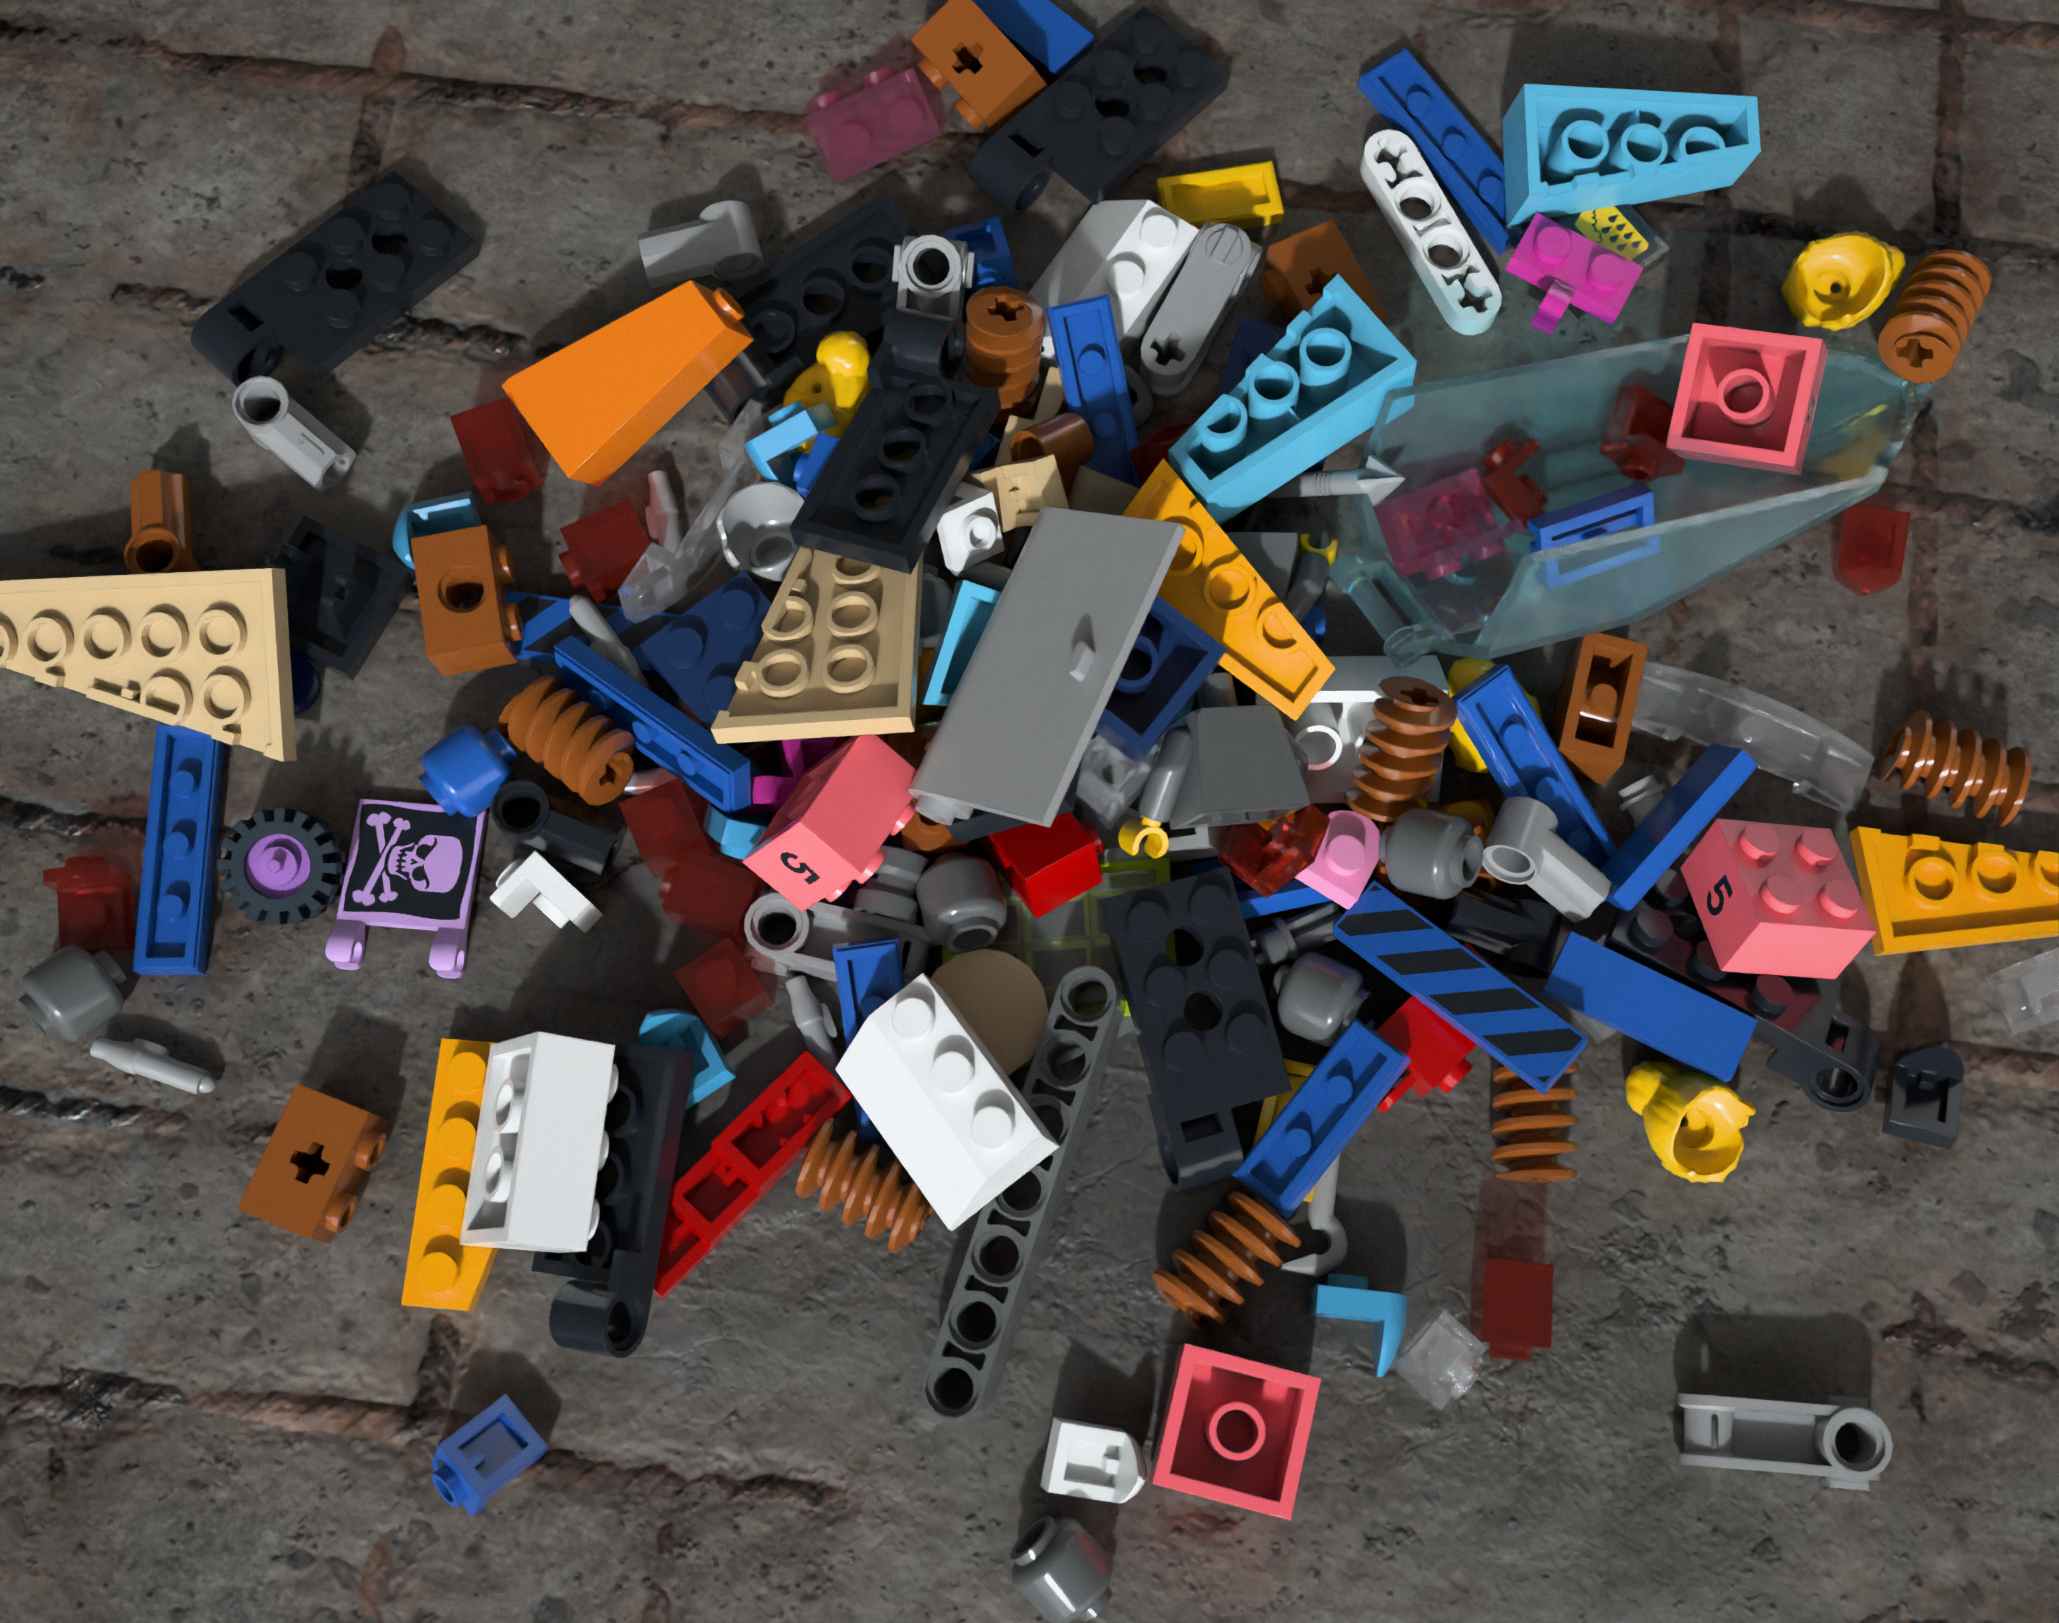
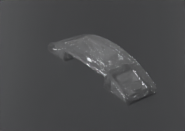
[618,399,765,624]
[1631,661,1875,816]

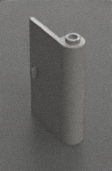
[908,507,1186,827]

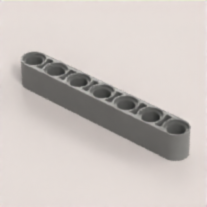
[922,965,1126,1421]

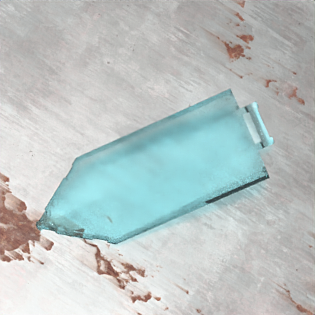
[1328,326,1934,668]

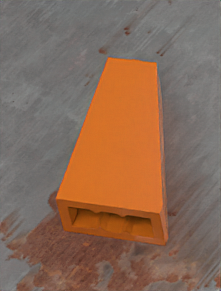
[501,280,754,487]

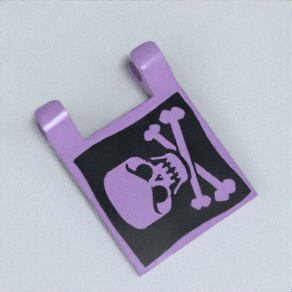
[325,799,488,979]

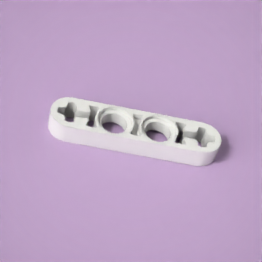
[1360,130,1502,335]

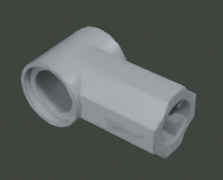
[637,200,764,288]
[232,376,357,493]
[1482,797,1612,923]

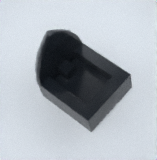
[1882,1041,1965,1149]

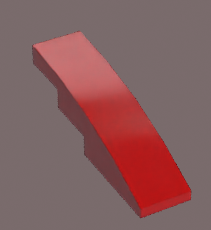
[653,1050,853,1301]

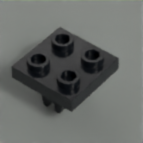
[268,515,416,681]

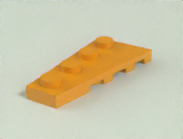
[401,1038,499,1311]

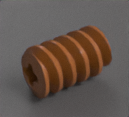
[1877,249,1992,383]
[962,286,1045,425]
[497,675,634,806]
[1344,676,1458,823]
[1876,709,2032,827]
[1490,1062,1579,1183]
[796,1117,934,1254]
[1151,1191,1302,1339]

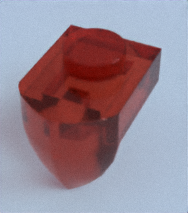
[1833,506,1911,597]

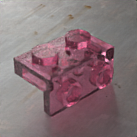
[799,63,942,184]
[1373,467,1525,581]

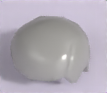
[716,481,806,584]

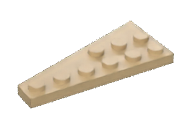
[711,448,924,744]
[0,568,297,762]

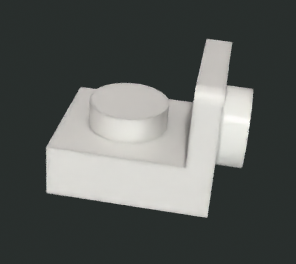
[936,481,1005,572]
[490,851,603,933]

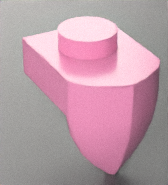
[1293,810,1382,910]

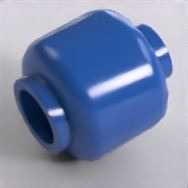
[418,723,518,817]

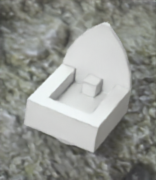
[1040,1417,1147,1503]

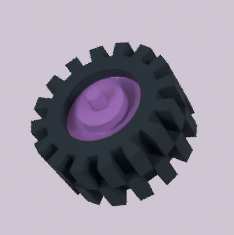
[217,808,348,925]

